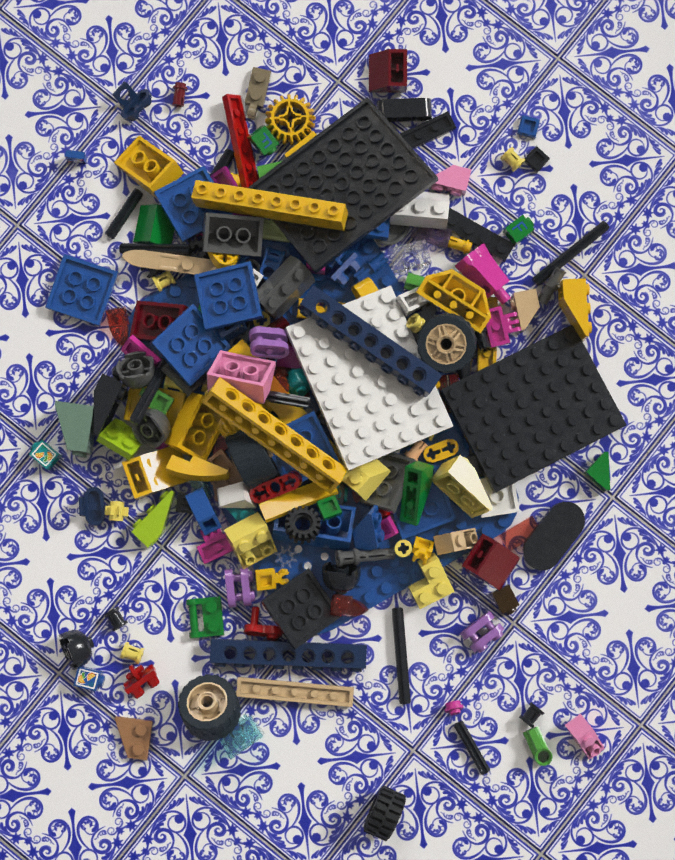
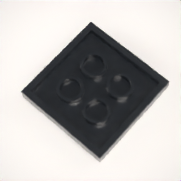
[261,568,342,650]

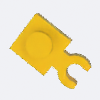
[411,536,434,565]
[255,568,289,591]

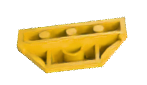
[416,269,491,333]

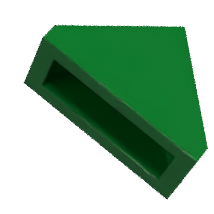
[584,452,610,491]

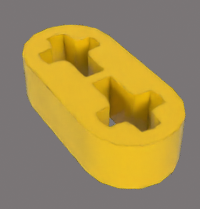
[423,439,459,463]

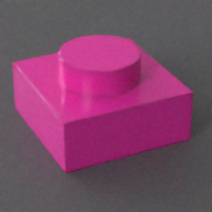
[381,515,399,540]

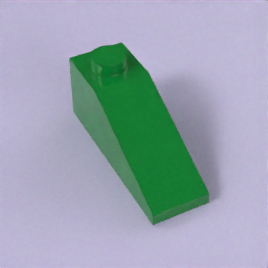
[400,461,434,526]

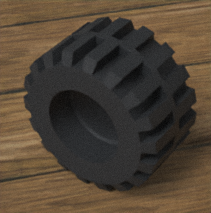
[364,785,406,841]

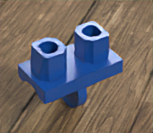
[326,251,361,286]

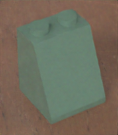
[55,401,95,458]

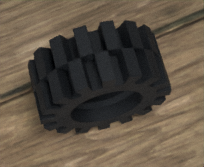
[285,506,321,544]

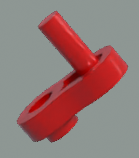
[244,607,283,641]

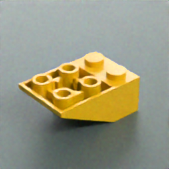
[557,278,592,341]
[122,447,191,500]

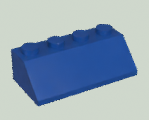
[272,503,356,551]

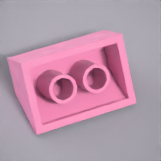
[207,350,276,404]

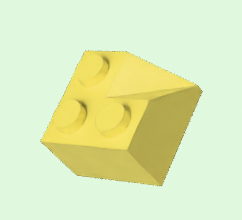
[340,459,391,501]

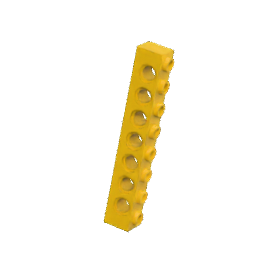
[191,180,348,231]
[202,377,347,494]

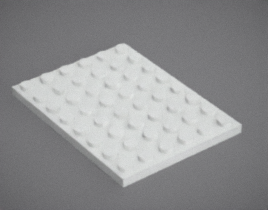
[285,286,453,471]

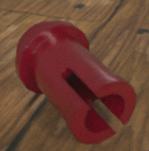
[172,82,188,107]

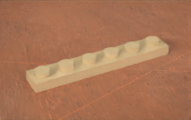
[236,677,354,707]

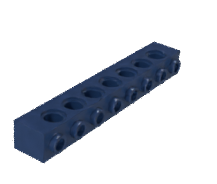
[298,285,442,397]
[210,639,367,672]

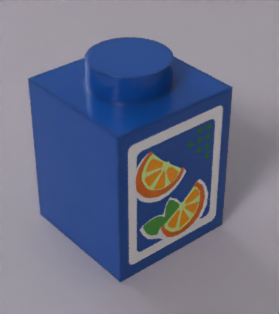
[73,666,105,691]

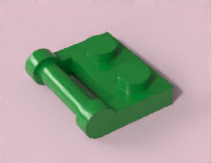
[186,596,225,638]

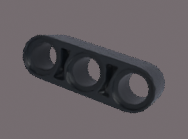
[377,98,432,122]

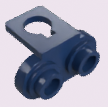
[113,82,152,121]
[79,487,105,526]

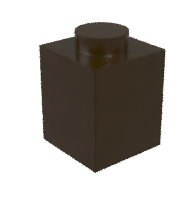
[490,584,519,616]

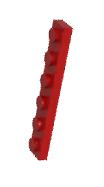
[222,94,259,188]

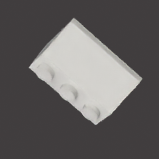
[390,191,449,229]

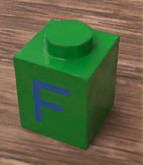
[248,125,279,156]
[503,215,535,247]

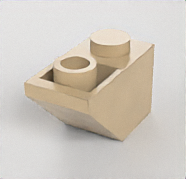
[509,289,540,333]
[433,528,478,555]

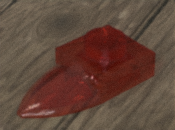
[106,306,130,346]
[274,366,289,393]
[331,594,369,617]

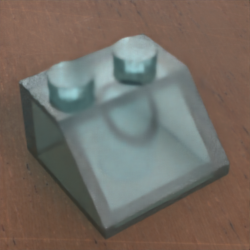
[219,714,265,760]

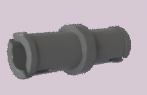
[538,267,566,305]

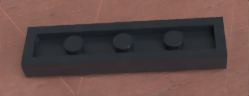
[447,208,515,262]

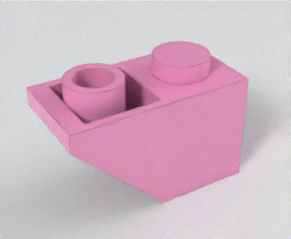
[430,165,472,196]
[565,714,605,760]

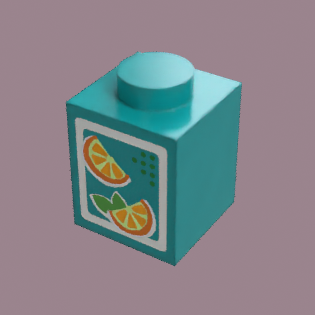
[29,440,62,470]

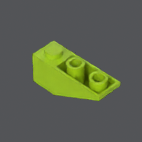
[131,490,175,548]

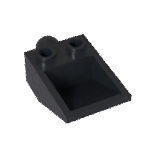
[94,365,129,436]

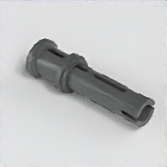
[335,547,395,567]

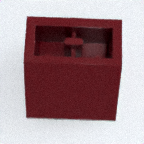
[369,49,407,93]
[462,533,520,591]

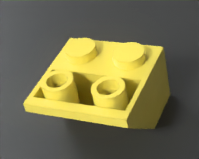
[224,512,277,569]

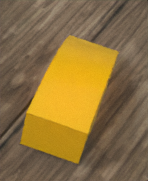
[166,454,230,482]

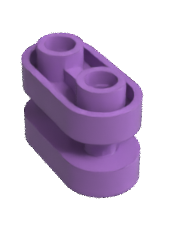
[249,326,289,359]
[225,567,256,608]
[460,610,504,653]

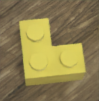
[408,553,455,609]

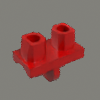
[123,664,160,699]

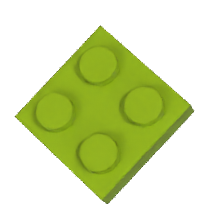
[96,418,143,461]

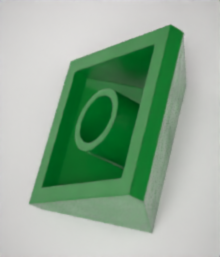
[133,204,175,244]

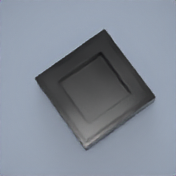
[524,146,550,173]

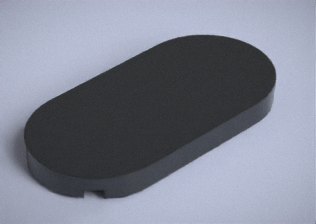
[523,502,585,570]

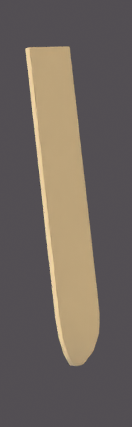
[122,250,237,275]

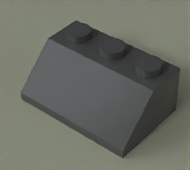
[202,212,264,257]
[257,255,315,321]

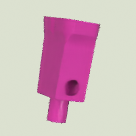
[455,243,511,305]

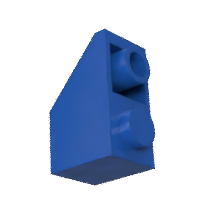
[185,487,222,535]
[352,505,385,549]

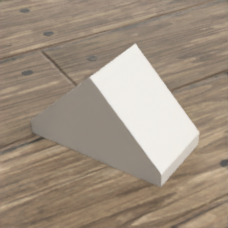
[396,287,430,318]
[217,481,257,509]

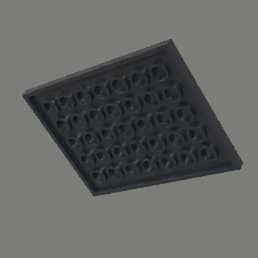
[248,97,438,273]
[440,325,627,493]

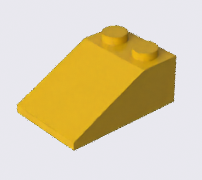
[114,136,184,199]

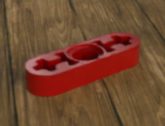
[249,471,302,503]

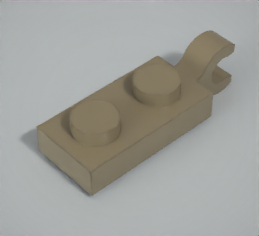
[245,67,272,120]

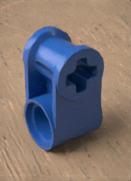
[260,245,287,282]

